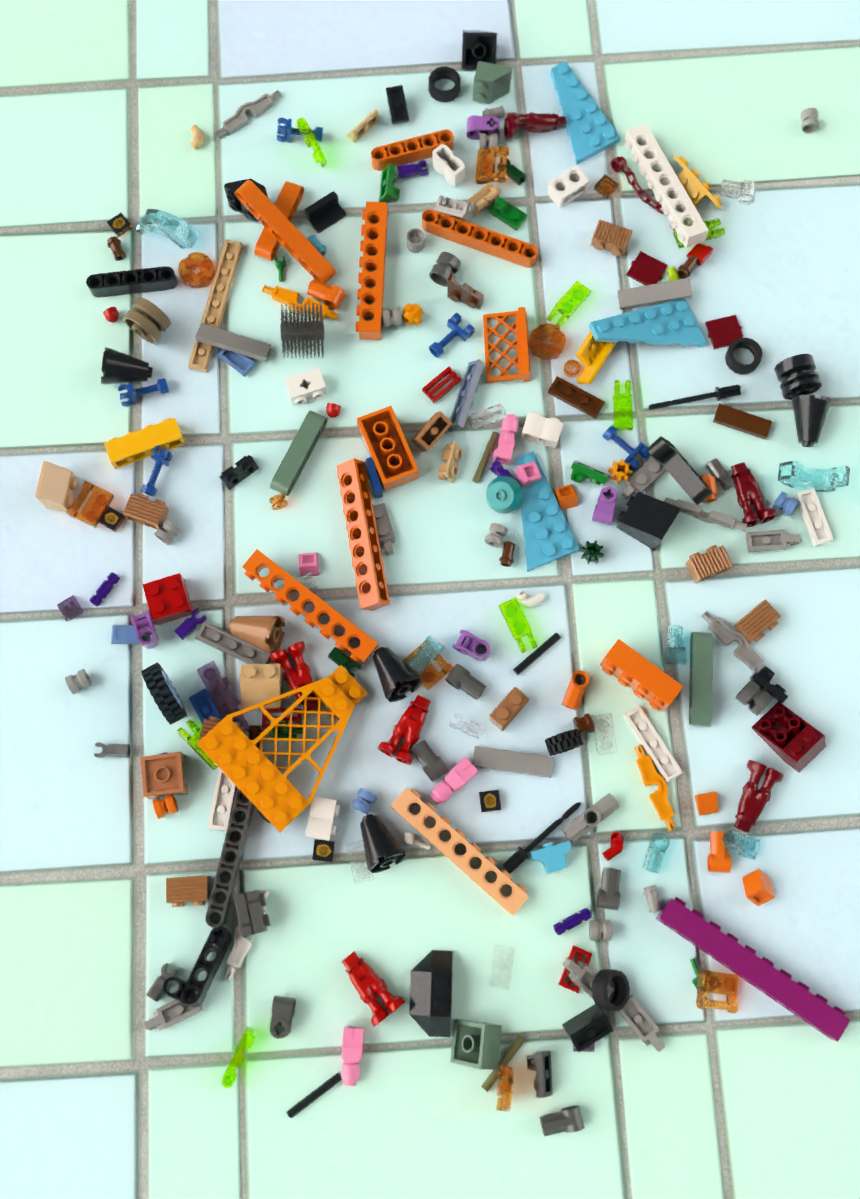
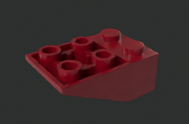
[752,701,826,773]

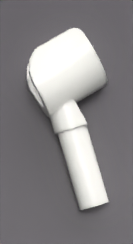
[403,833,431,850]

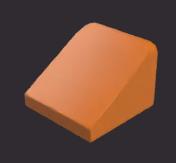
[554,484,578,510]
[694,791,719,816]

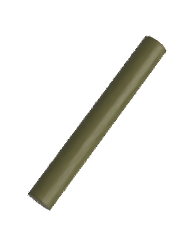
[472,431,499,483]
[481,1034,526,1092]

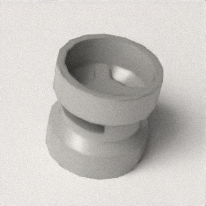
[800,108,820,133]
[479,133,497,152]
[406,228,424,253]
[382,307,402,327]
[154,519,181,546]
[484,523,508,548]
[65,669,92,695]
[589,920,612,941]

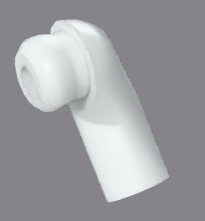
[516,590,545,607]

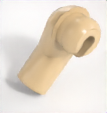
[190,125,205,150]

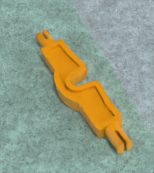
[262,285,339,320]
[634,745,676,832]

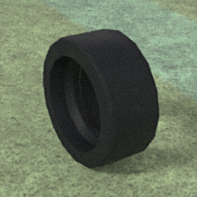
[429,67,461,102]
[725,338,763,375]
[591,969,630,1011]

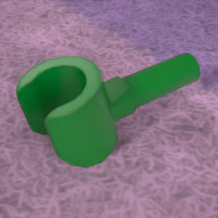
[274,256,286,282]
[277,721,303,734]
[269,728,297,739]
[690,958,706,990]

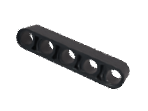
[86,266,178,297]

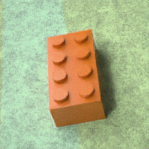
[356,406,419,492]
[600,639,684,712]

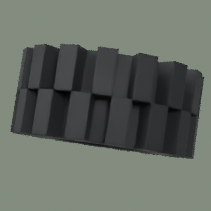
[545,729,583,756]

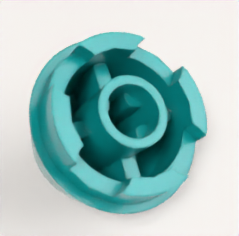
[486,476,522,514]

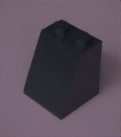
[616,492,681,551]

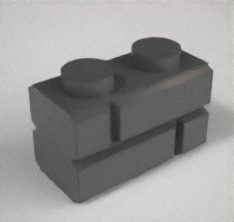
[233,890,270,937]

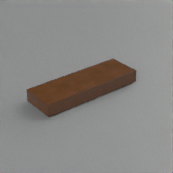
[548,376,605,419]
[713,403,772,440]

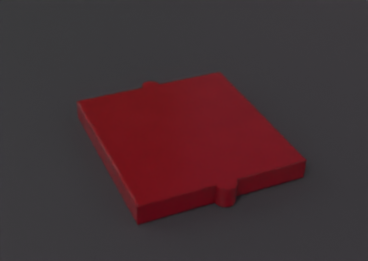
[626,251,668,285]
[705,315,744,349]

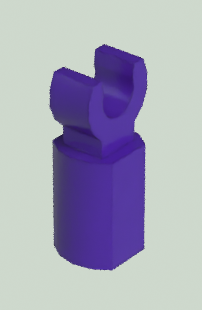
[397,160,428,179]
[490,460,519,483]
[174,608,207,640]

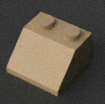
[35,461,77,512]
[240,664,283,709]

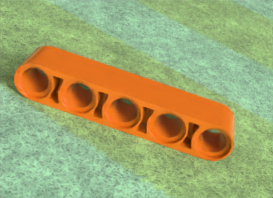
[371,129,454,171]
[254,181,304,261]

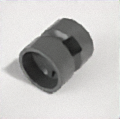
[429,252,461,287]
[735,679,774,716]

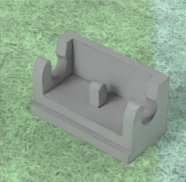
[433,195,477,223]

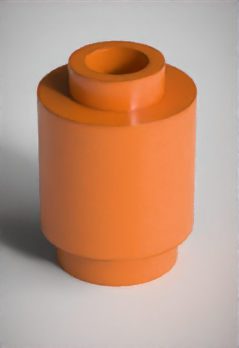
[700,474,718,503]

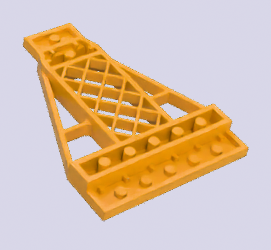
[197,665,368,832]

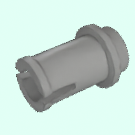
[482,106,505,118]
[643,886,662,913]

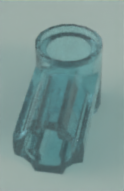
[665,625,687,664]
[407,635,445,675]
[722,830,760,860]
[641,833,670,874]

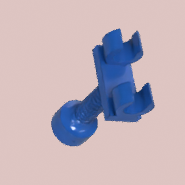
[277,118,323,143]
[429,313,475,358]
[118,378,169,407]
[603,425,651,472]
[141,445,172,497]

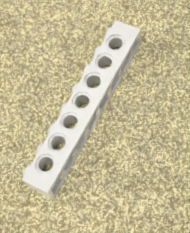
[624,124,708,248]

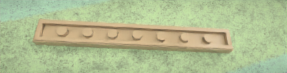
[188,239,243,373]

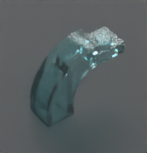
[136,209,200,249]
[778,460,850,492]

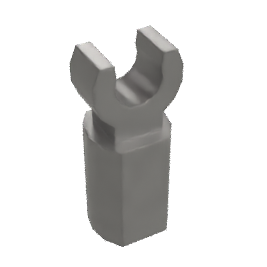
[705,458,734,491]
[94,742,131,758]
[146,963,178,1002]

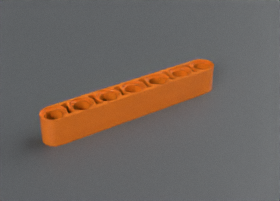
[235,180,336,284]
[422,209,538,268]

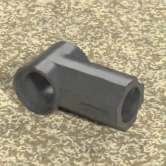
[445,664,486,700]
[411,740,448,782]
[597,867,621,911]
[539,1105,585,1137]

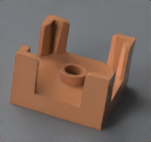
[140,752,188,799]

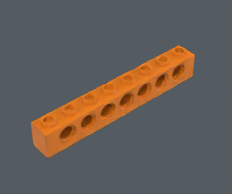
[355,202,388,340]
[336,458,390,611]
[242,549,379,664]

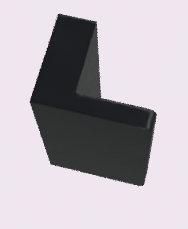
[305,191,346,233]
[562,1004,614,1053]

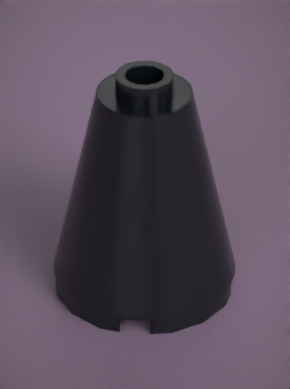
[101,347,153,385]
[792,395,831,447]
[373,647,421,702]
[360,814,406,873]

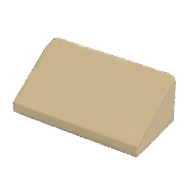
[347,109,379,143]

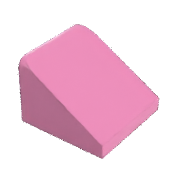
[515,461,542,487]
[299,552,319,577]

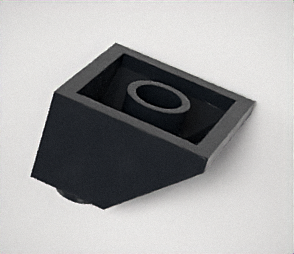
[462,30,497,69]

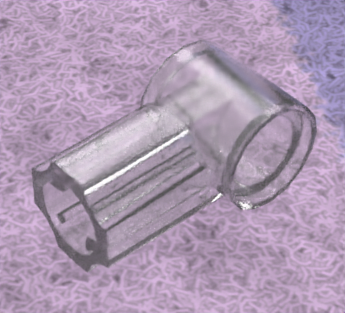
[719,179,756,204]

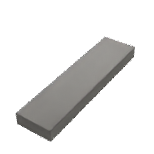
[617,278,692,310]
[195,323,271,362]
[195,621,271,664]
[472,746,553,778]

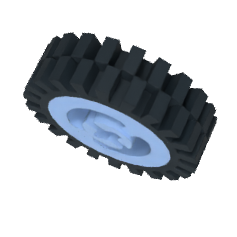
[141,662,187,725]

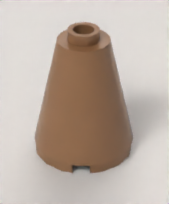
[229,616,285,654]

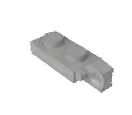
[621,457,666,500]
[373,503,396,556]
[745,529,801,553]
[562,958,614,999]
[144,991,204,1031]
[618,995,665,1052]

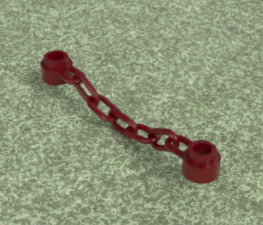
[610,156,676,232]

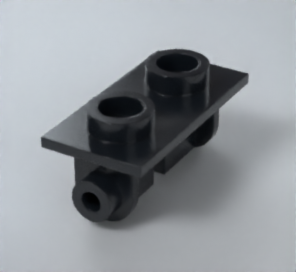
[219,455,259,490]

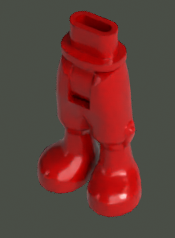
[270,641,318,711]
[378,695,431,765]
[341,951,405,1027]

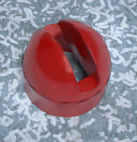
[103,307,119,322]
[326,403,341,418]

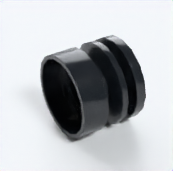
[774,354,822,400]

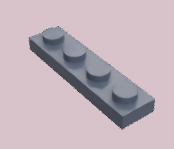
[449,359,485,431]

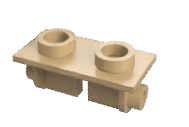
[466,181,501,218]
[437,442,462,483]

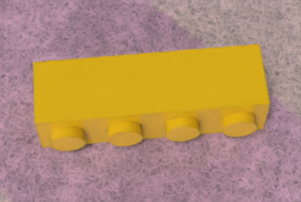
[104,418,185,469]

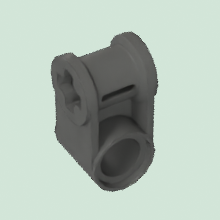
[270,996,296,1039]

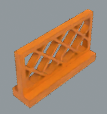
[483,307,531,383]

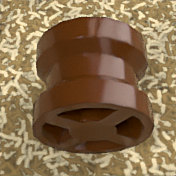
[573,713,595,736]

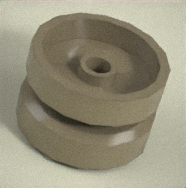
[123,297,171,344]

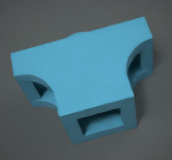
[529,841,572,874]

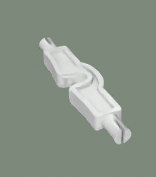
[224,889,270,980]

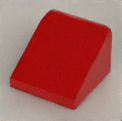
[687,243,714,266]

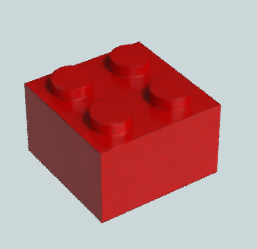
[142,573,193,625]

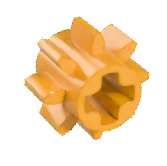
[401,303,424,326]
[608,459,632,484]

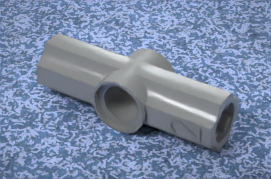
[562,793,620,843]

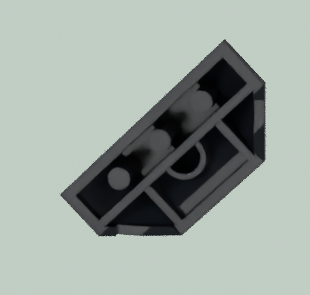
[409,950,453,1037]

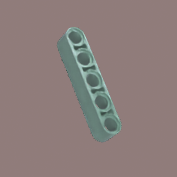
[270,410,328,496]
[689,632,713,727]

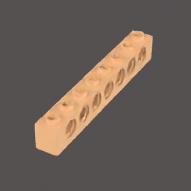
[391,787,529,916]

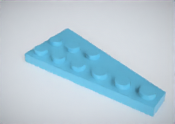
[550,61,621,165]
[589,298,707,347]
[516,451,579,572]

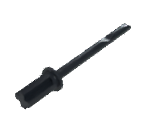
[648,384,741,410]
[502,802,581,874]

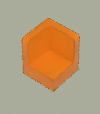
[742,869,775,906]

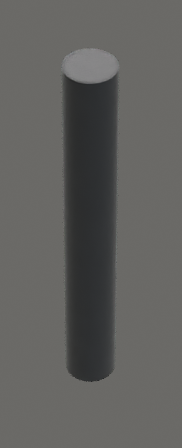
[513,633,561,675]
[286,1072,342,1119]

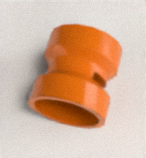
[153,794,179,819]

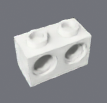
[547,166,589,209]

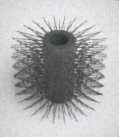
[280,302,324,359]

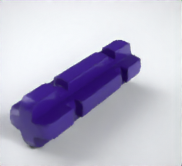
[89,572,120,607]
[553,908,592,935]

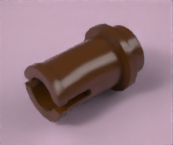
[107,236,126,261]
[678,255,699,278]
[499,541,516,567]
[247,725,263,750]

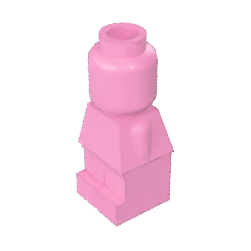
[493,414,519,465]
[430,757,478,804]
[341,1026,365,1086]

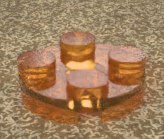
[178,252,215,288]
[529,323,566,360]
[496,1065,513,1112]

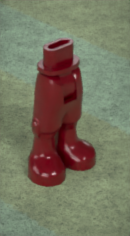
[504,112,566,140]
[731,462,778,527]
[734,760,784,833]

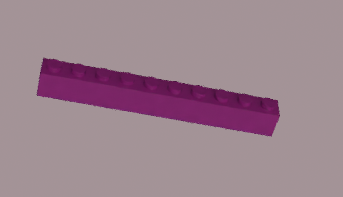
[656,897,850,1042]

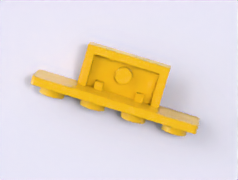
[673,154,723,210]
[575,331,616,384]

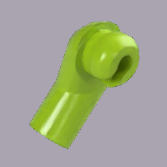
[667,266,680,281]

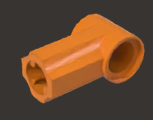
[307,279,346,310]
[561,670,589,711]
[707,832,732,873]

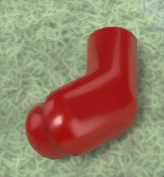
[602,831,624,861]

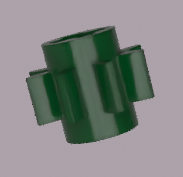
[580,540,604,565]

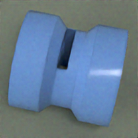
[772,491,799,516]
[351,788,377,815]

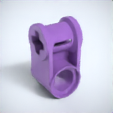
[466,115,500,140]
[592,486,617,525]
[130,609,159,649]
[452,630,490,661]

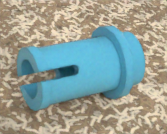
[307,235,327,256]

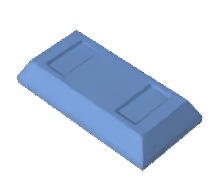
[217,349,256,377]
[111,625,150,644]

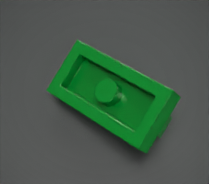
[379,163,400,202]
[488,197,527,231]
[570,460,609,485]

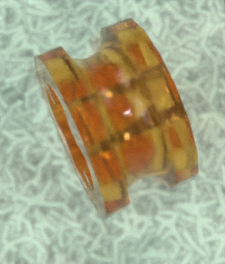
[563,360,580,378]
[269,494,288,510]

